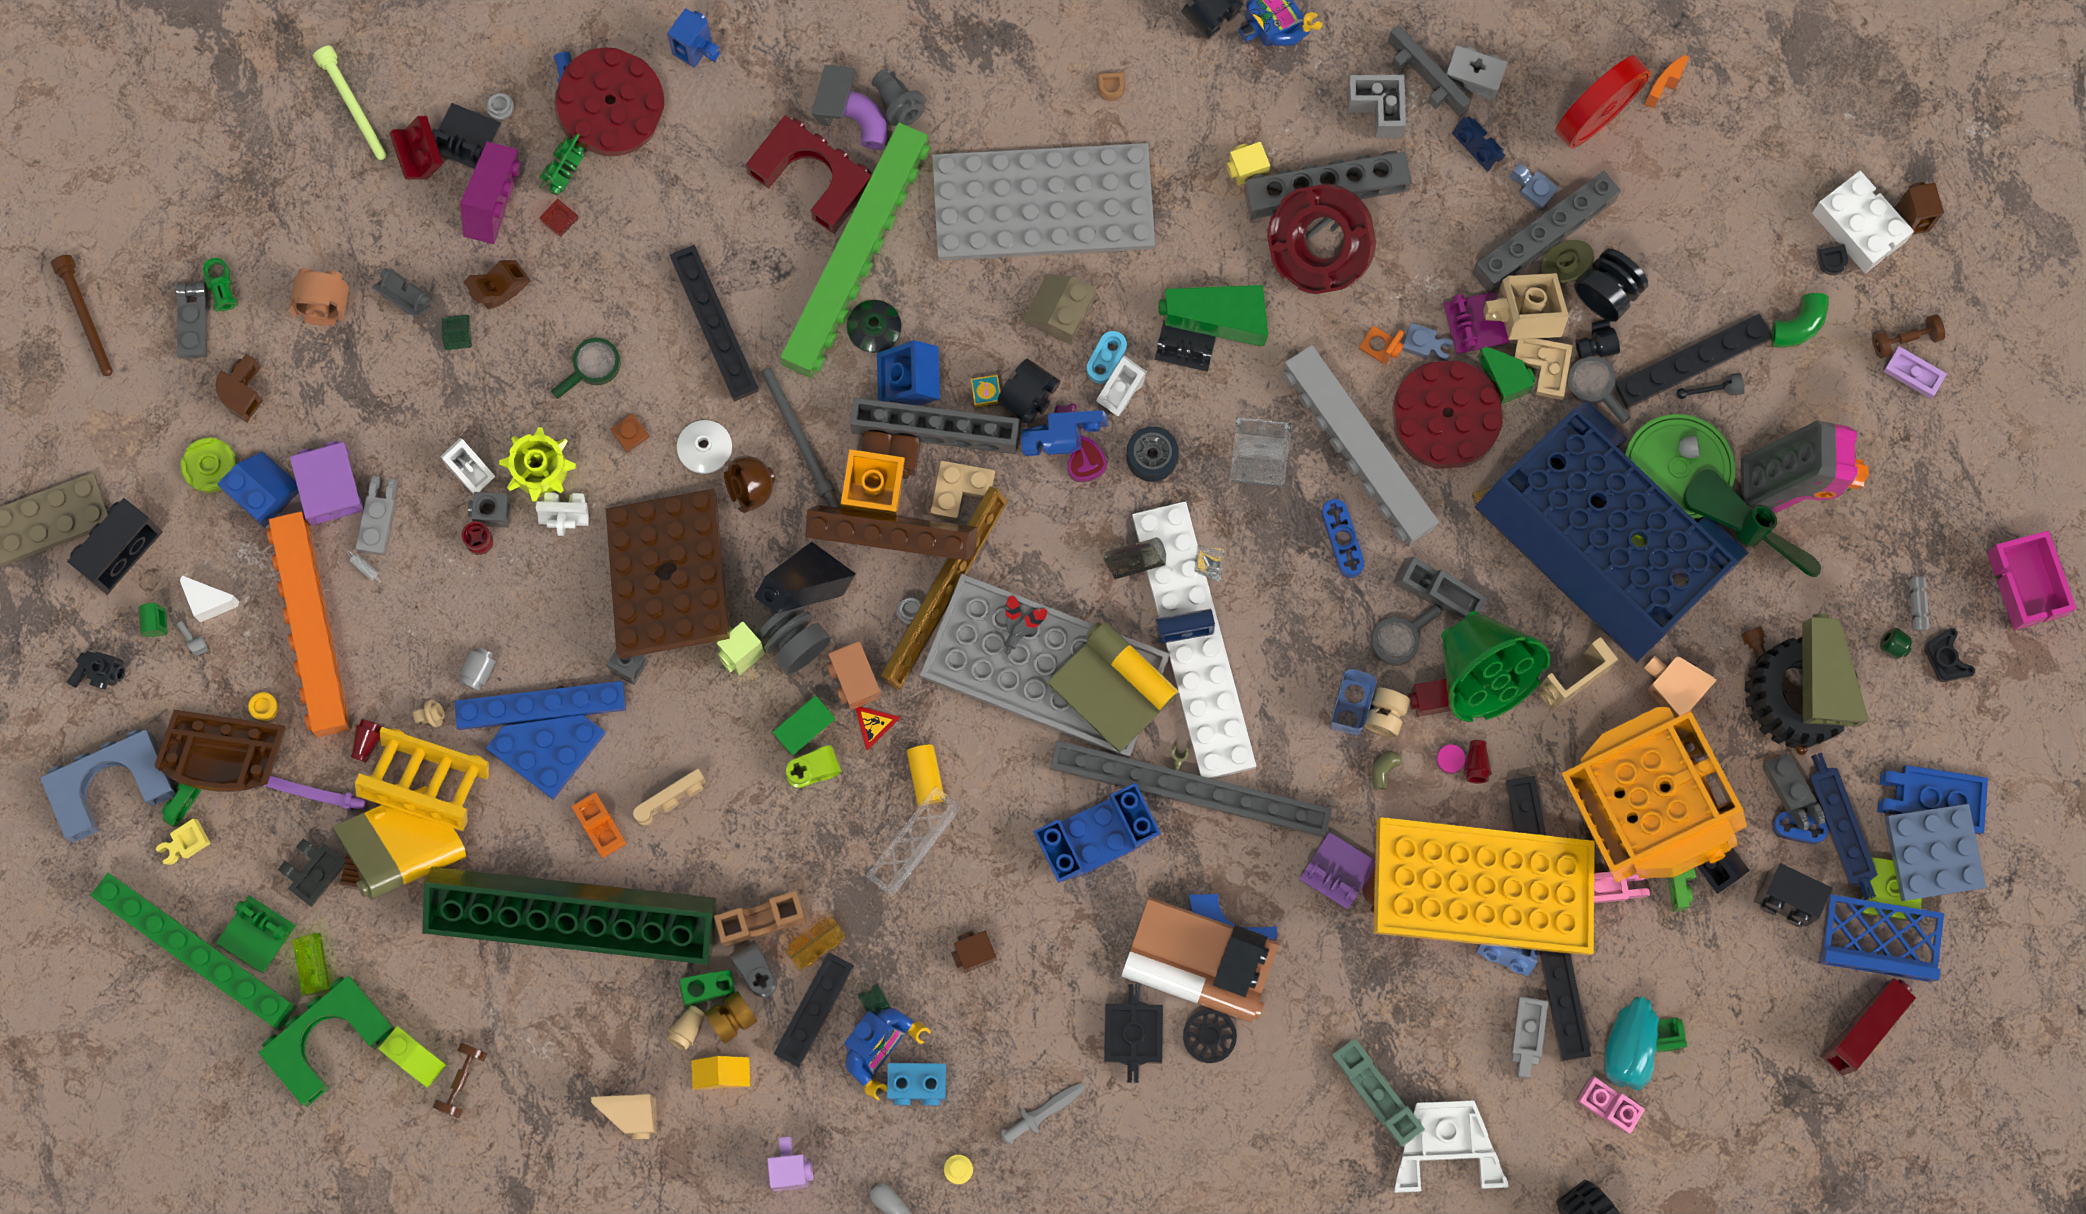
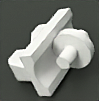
[536,492,589,536]

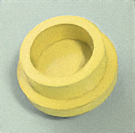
[944,1155,973,1184]

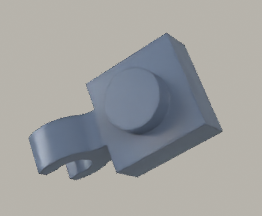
[1510,163,1559,211]

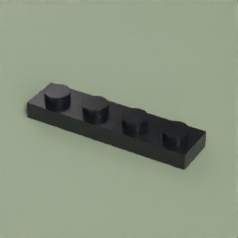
[774,952,854,1068]

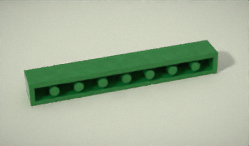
[90,872,297,1030]

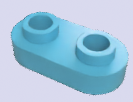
[1087,331,1127,384]

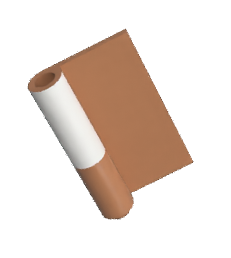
[1121,897,1280,1023]

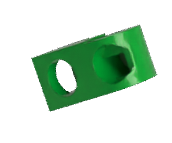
[679,970,736,1008]

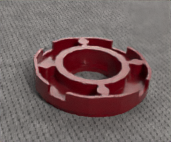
[1267,183,1376,294]

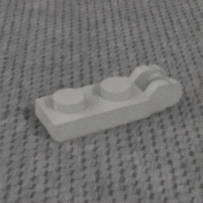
[356,476,397,556]

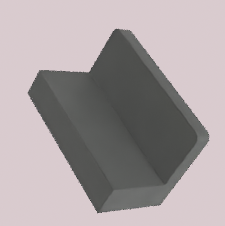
[812,65,855,126]

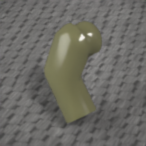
[1372,751,1402,790]

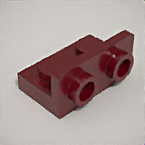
[389,116,443,180]

